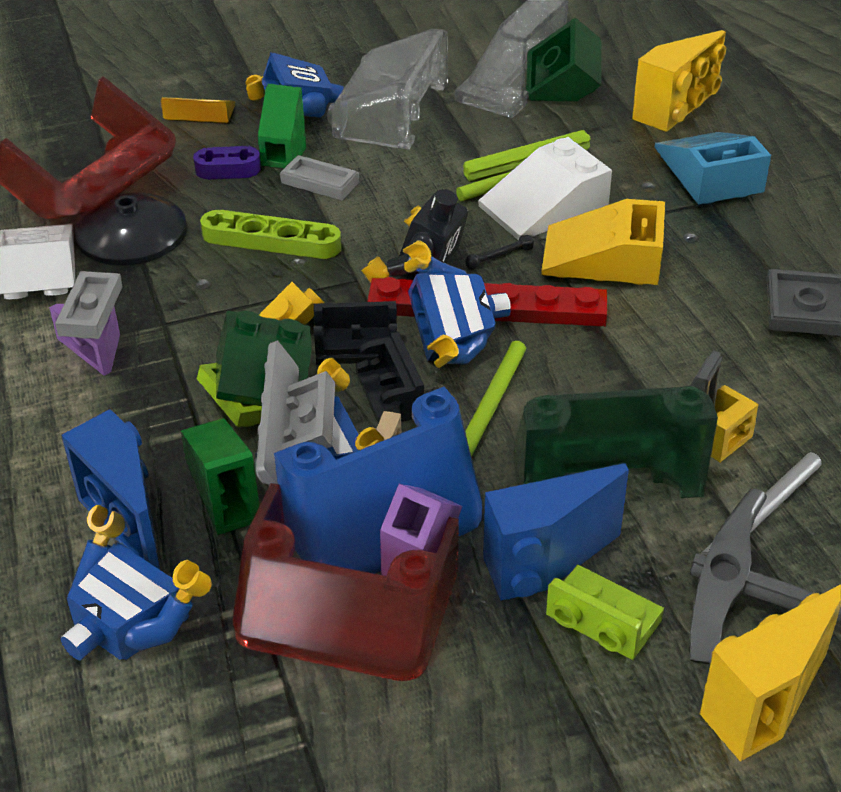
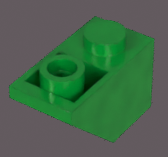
[258,83,306,169]

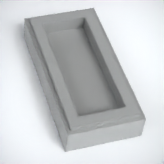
[280,155,359,200]

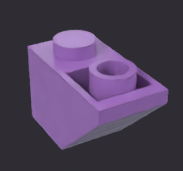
[380,484,463,597]

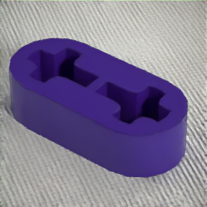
[193,146,261,180]

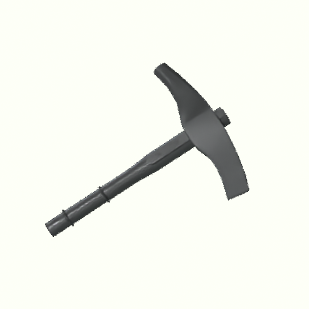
[689,488,841,663]

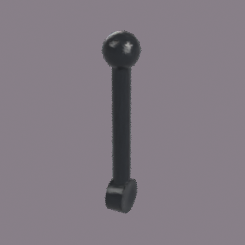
[465,235,534,269]

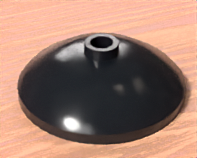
[75,192,187,266]

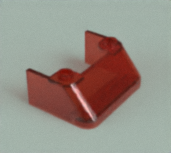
[0,76,176,219]
[232,483,459,681]

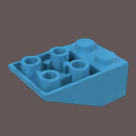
[654,132,771,205]

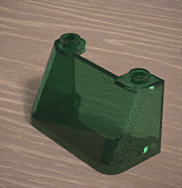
[513,386,718,498]

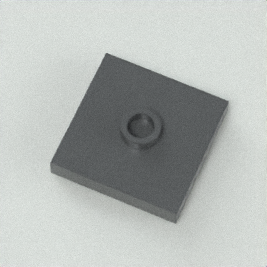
[766,269,841,336]

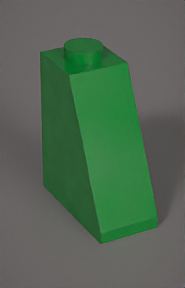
[180,418,262,535]

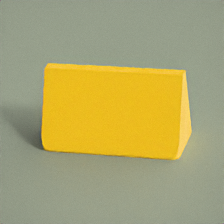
[161,97,235,123]

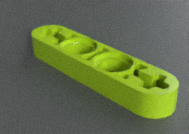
[200,210,342,259]

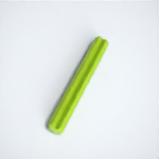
[463,130,591,182]

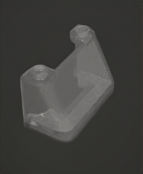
[328,28,448,150]

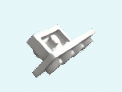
[254,341,335,497]

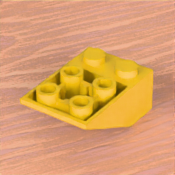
[632,30,726,132]
[541,199,665,285]
[700,584,841,762]

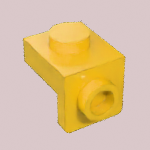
[259,282,325,325]

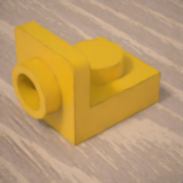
[706,385,759,463]

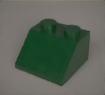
[526,17,602,102]
[216,310,312,406]

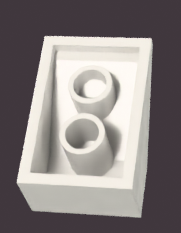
[478,137,612,241]
[0,224,76,299]

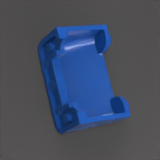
[274,387,482,588]

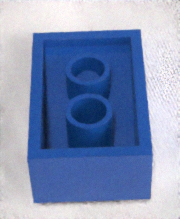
[61,409,160,570]
[483,463,629,601]

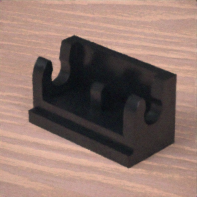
[314,301,397,365]
[355,332,424,424]

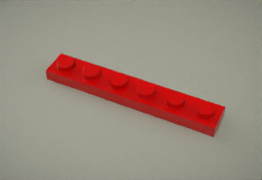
[367,277,607,327]

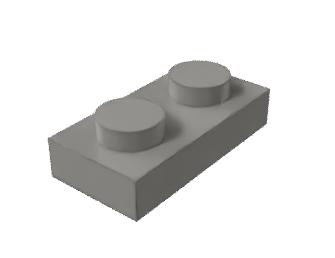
[55,271,123,339]

